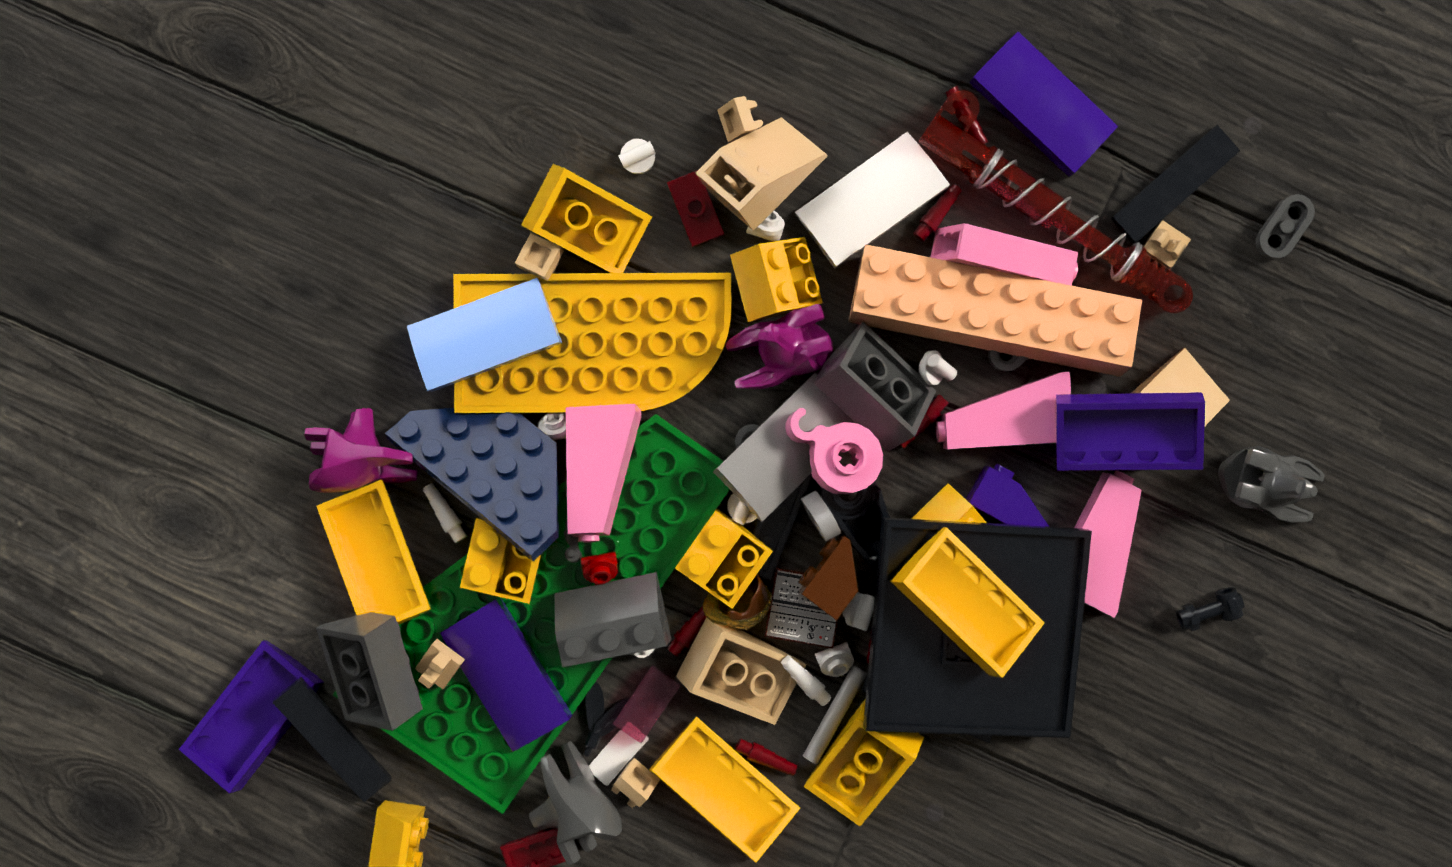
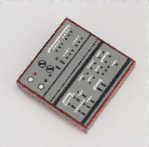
[764,567,838,649]

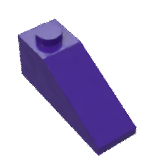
[966,463,1049,527]

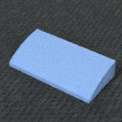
[407,277,562,392]

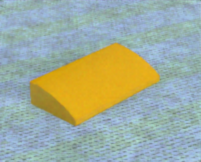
[316,480,431,624]
[891,527,1045,678]
[649,717,800,862]

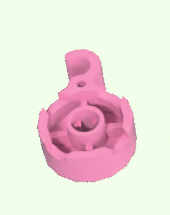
[785,408,883,494]

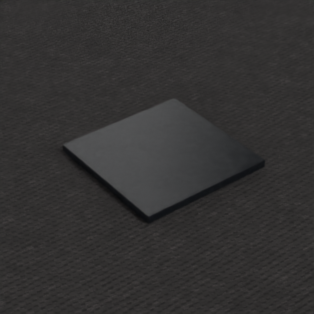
[863,517,1092,738]

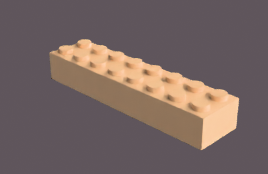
[848,244,1142,377]

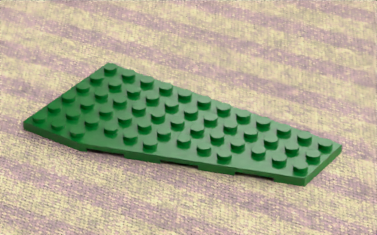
[333,414,730,814]

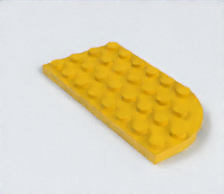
[453,273,731,413]

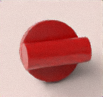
[581,552,618,584]

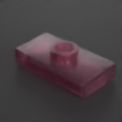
[613,665,680,743]

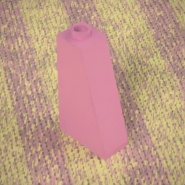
[930,223,1078,286]
[936,372,1071,449]
[566,404,641,543]
[1074,470,1142,618]

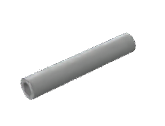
[803,665,868,764]

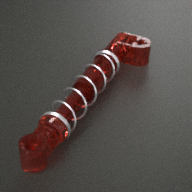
[918,89,1193,313]

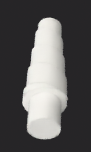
[423,483,467,543]
[781,655,831,706]

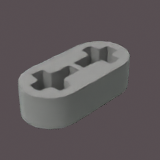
[801,490,841,542]

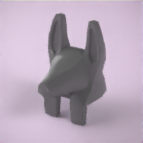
[1218,446,1325,522]
[529,741,622,865]

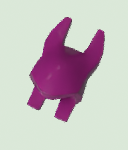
[725,304,833,389]
[304,408,418,493]

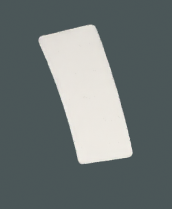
[589,721,649,786]

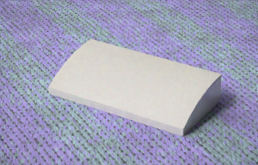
[795,132,950,269]

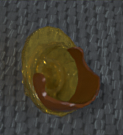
[703,574,772,631]

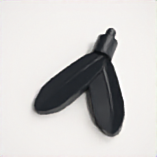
[584,682,637,757]

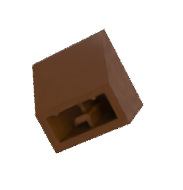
[798,536,858,620]

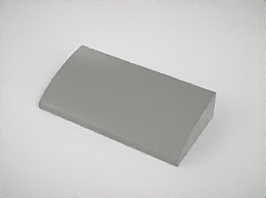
[713,373,856,522]

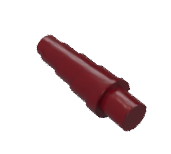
[945,86,988,148]
[913,184,962,242]
[900,394,949,448]
[667,600,717,657]
[735,738,797,776]

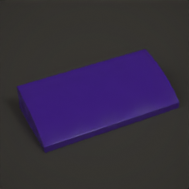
[969,32,1118,177]
[1056,392,1205,471]
[440,597,573,752]
[179,640,324,794]

